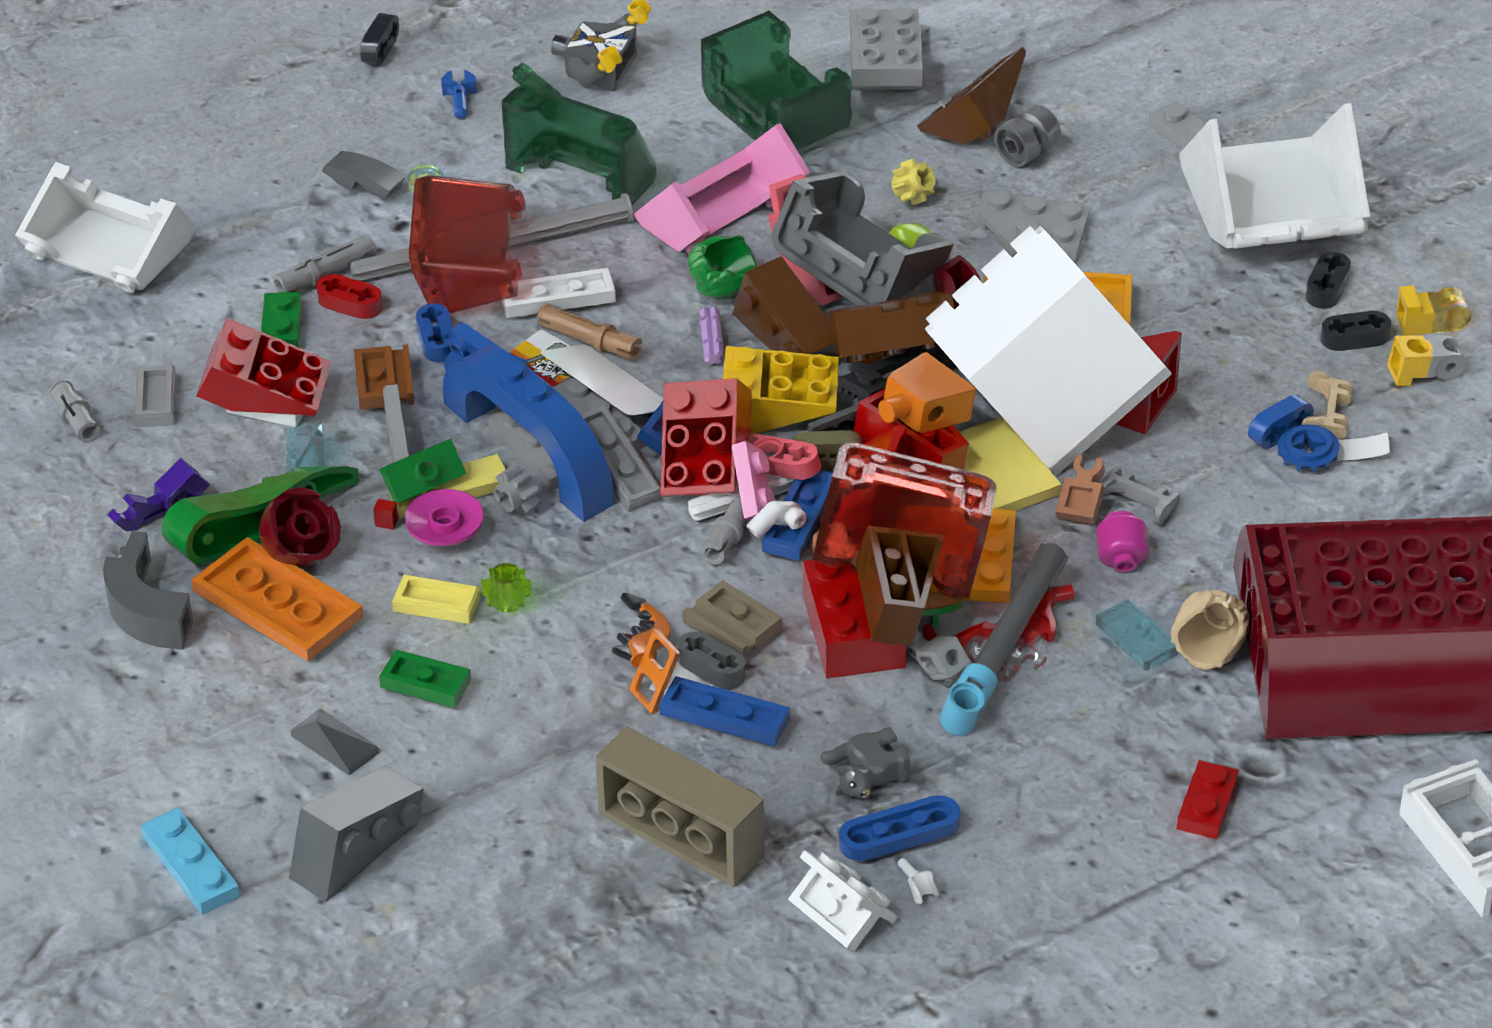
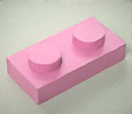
[732,441,775,521]

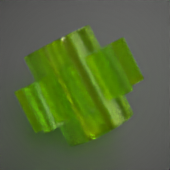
[481,563,532,613]

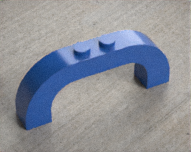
[443,346,614,522]

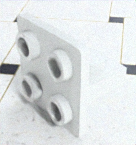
[788,850,898,951]

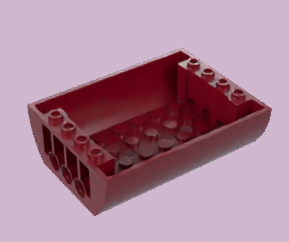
[1233,516,1492,739]

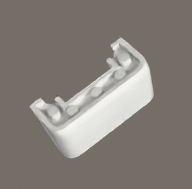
[15,162,196,293]

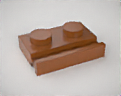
[354,344,415,410]

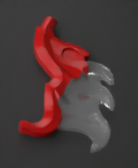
[923,584,1074,689]

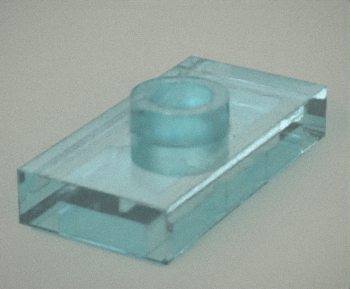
[1096,599,1178,671]

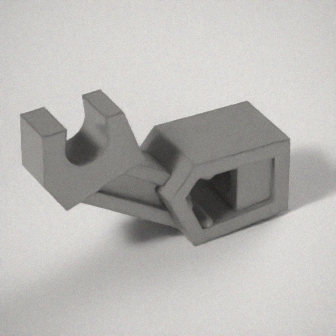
[906,628,971,680]

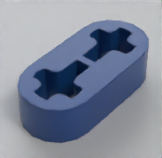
[416,304,453,362]
[1248,394,1314,449]

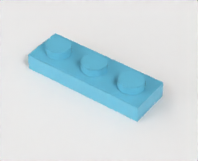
[141,807,240,915]

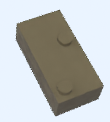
[596,726,764,887]

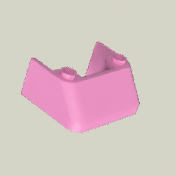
[633,123,810,255]

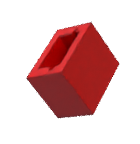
[373,498,399,530]

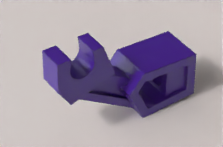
[107,458,210,531]

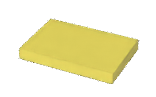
[959,417,1062,511]

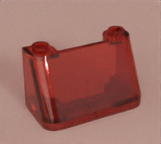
[409,175,526,314]

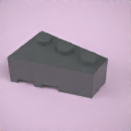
[289,766,424,902]

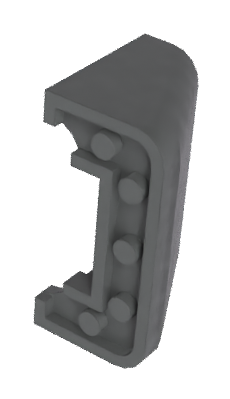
[772,171,954,306]

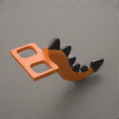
[612,592,680,713]

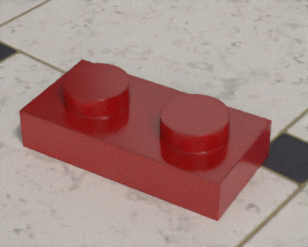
[1176,760,1239,839]

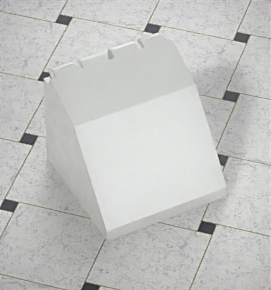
[1179,103,1370,249]
[925,226,1172,476]

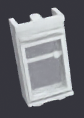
[1400,759,1492,917]

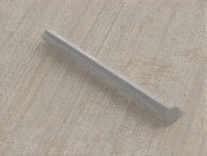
[350,193,633,281]

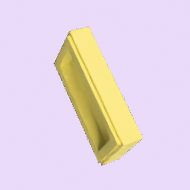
[392,575,481,624]

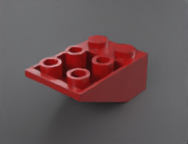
[196,318,332,416]
[660,378,752,497]

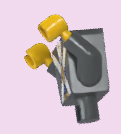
[551,0,651,92]

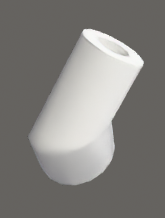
[746,501,807,539]

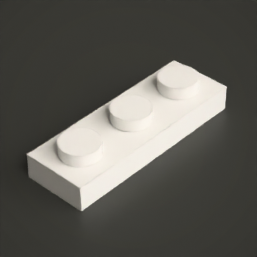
[500,268,616,318]

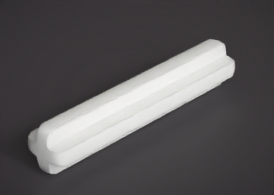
[688,474,794,521]

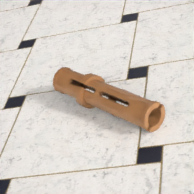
[537,303,642,361]

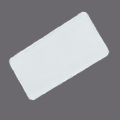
[541,345,663,415]

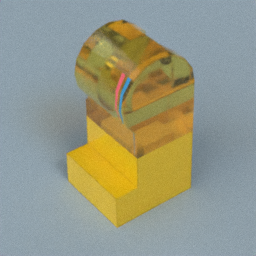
[1396,285,1471,336]

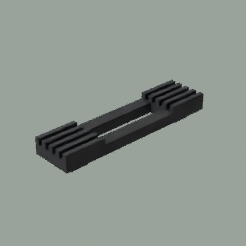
[838,346,957,402]

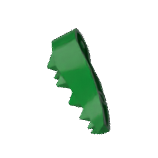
[161,465,359,565]

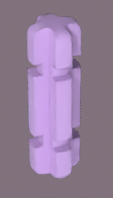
[700,306,724,365]

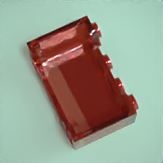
[812,443,997,599]

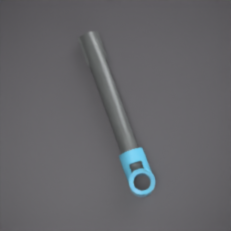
[939,543,1069,736]

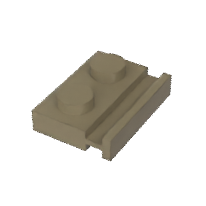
[683,580,782,659]

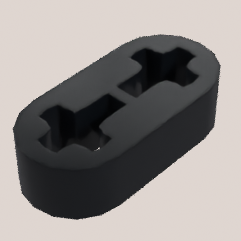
[360,13,399,65]
[1306,252,1351,309]
[1320,311,1391,351]

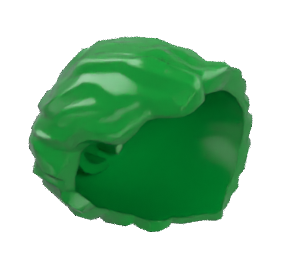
[688,235,757,300]

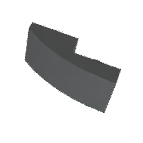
[322,151,406,201]

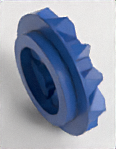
[1278,424,1340,473]

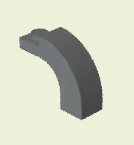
[103,531,193,650]

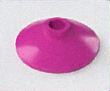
[405,489,484,546]

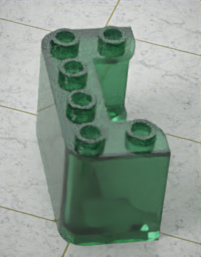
[701,10,853,150]

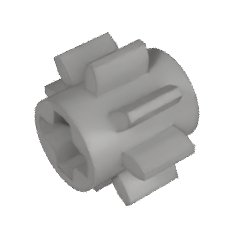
[494,464,542,515]

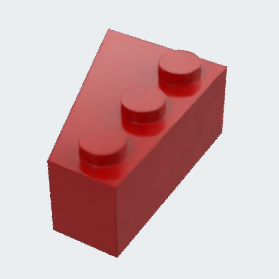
[854,388,969,494]
[803,556,906,679]

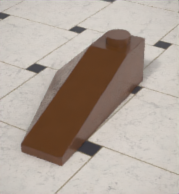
[917,46,1026,145]

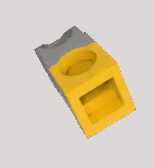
[1387,335,1467,386]

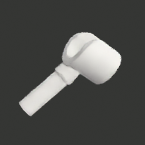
[898,858,939,904]

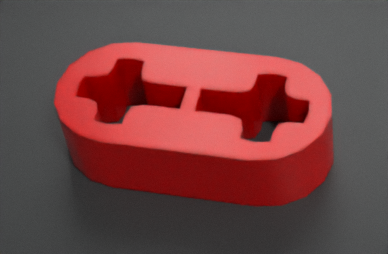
[316,274,383,319]

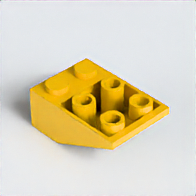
[722,346,839,433]

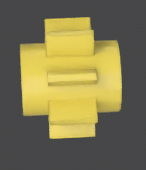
[891,158,935,205]

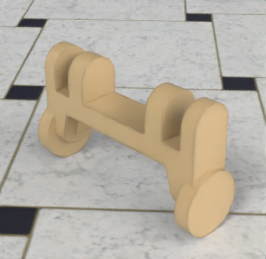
[1301,371,1353,439]

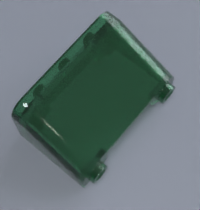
[501,84,657,206]

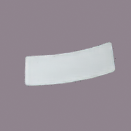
[1336,433,1390,461]

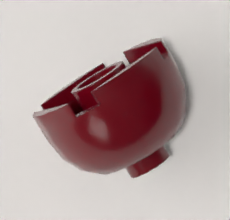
[259,487,341,569]

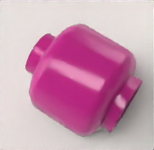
[1096,511,1149,572]

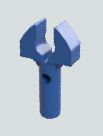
[441,69,477,119]

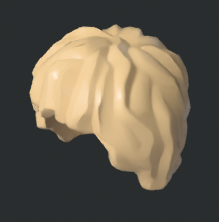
[1170,589,1250,670]

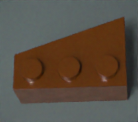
[732,256,837,357]
[828,291,955,363]
[855,526,945,646]

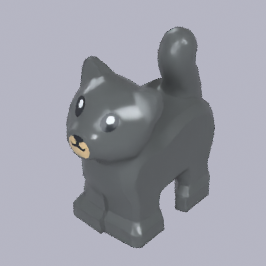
[820,727,910,799]

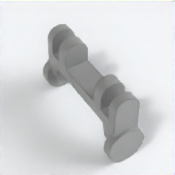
[1098,467,1180,526]

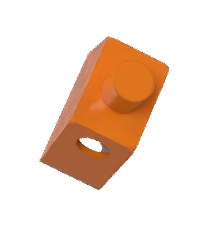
[878,352,976,433]

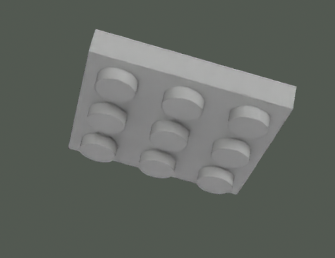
[488,378,647,491]

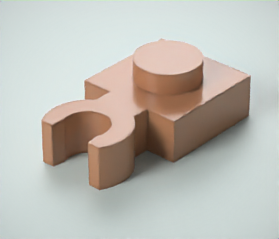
[1055,454,1105,525]

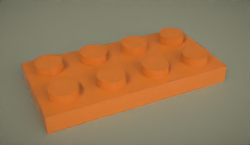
[191,537,364,661]

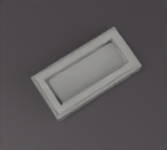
[135,366,176,427]

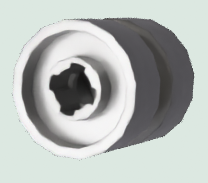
[994,104,1061,167]

